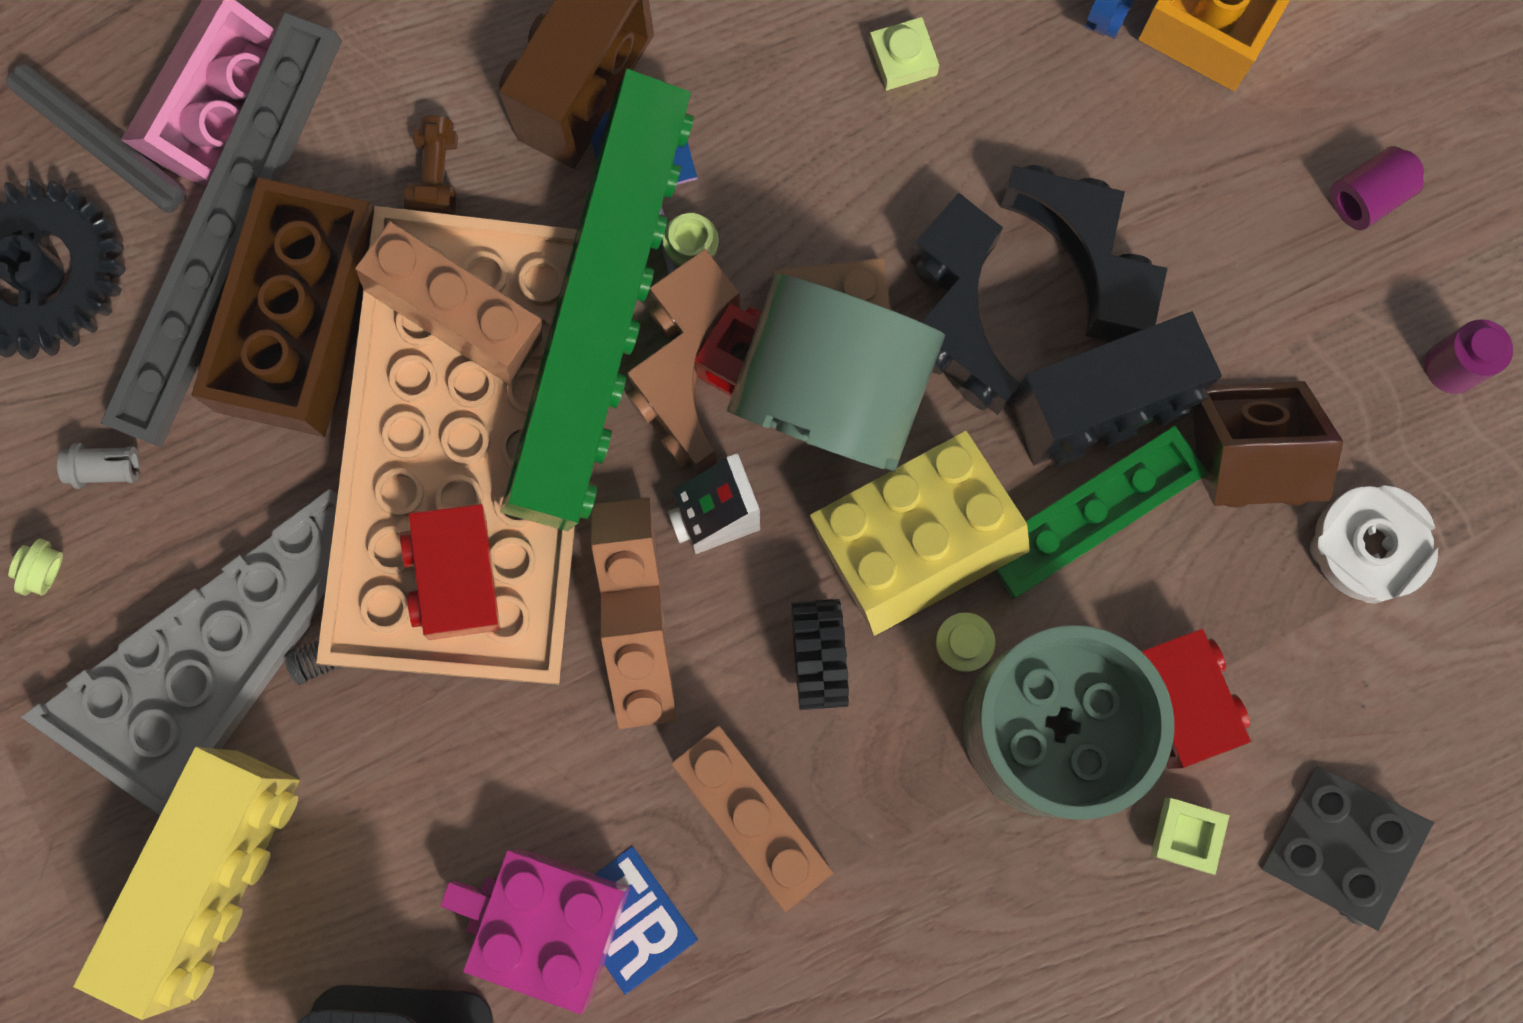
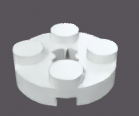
[1310,485,1438,604]

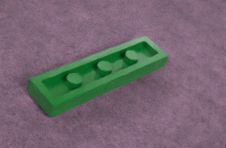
[993,426,1208,601]

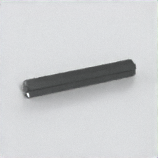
[6,64,186,213]

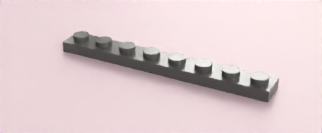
[101,12,342,448]

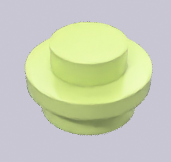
[663,213,719,267]
[8,538,63,596]
[936,613,995,672]

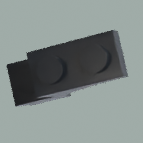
[1000,165,1168,342]
[910,193,1020,415]

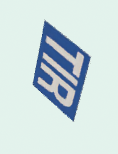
[594,846,698,995]

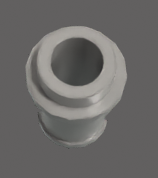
[57,443,140,489]

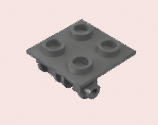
[1262,766,1434,932]

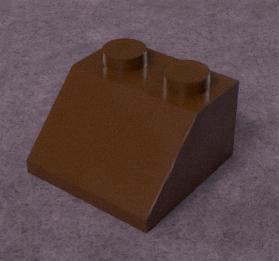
[1192,381,1343,508]

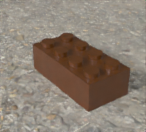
[191,177,374,437]

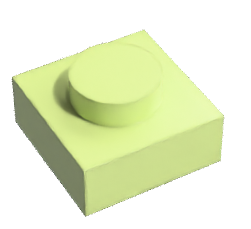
[869,17,940,91]
[1151,798,1230,875]

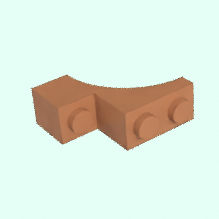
[627,249,740,475]
[591,497,677,729]

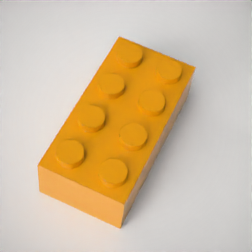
[1138,0,1290,92]

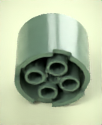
[726,273,946,471]
[962,625,1174,820]

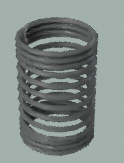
[285,641,342,686]

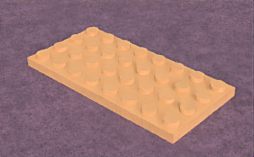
[316,206,577,685]

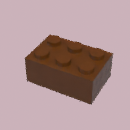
[499,0,654,169]

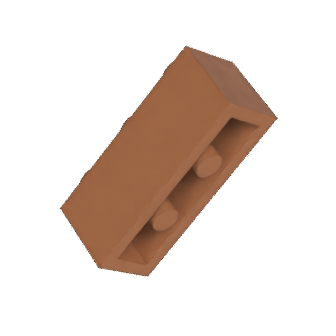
[355,221,542,385]
[671,726,834,913]

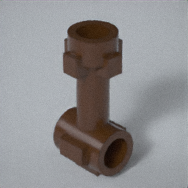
[404,115,458,215]

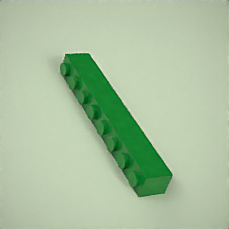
[500,69,694,532]

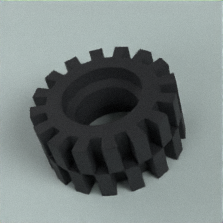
[791,599,849,710]

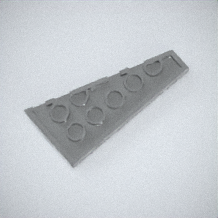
[21,489,338,815]

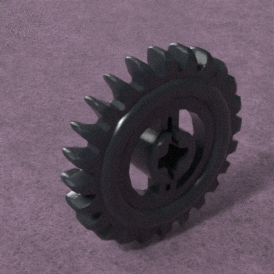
[0,178,126,360]

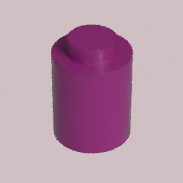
[1330,146,1424,230]
[1425,319,1513,394]

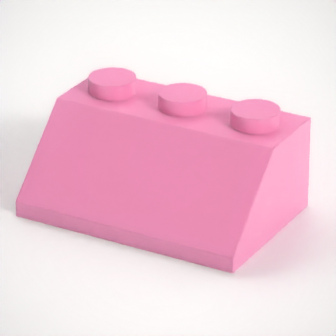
[121,0,276,188]

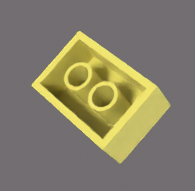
[810,431,1030,636]

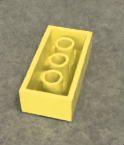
[73,747,300,1020]

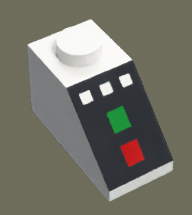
[668,453,760,554]

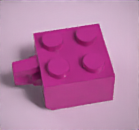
[440,848,631,1015]

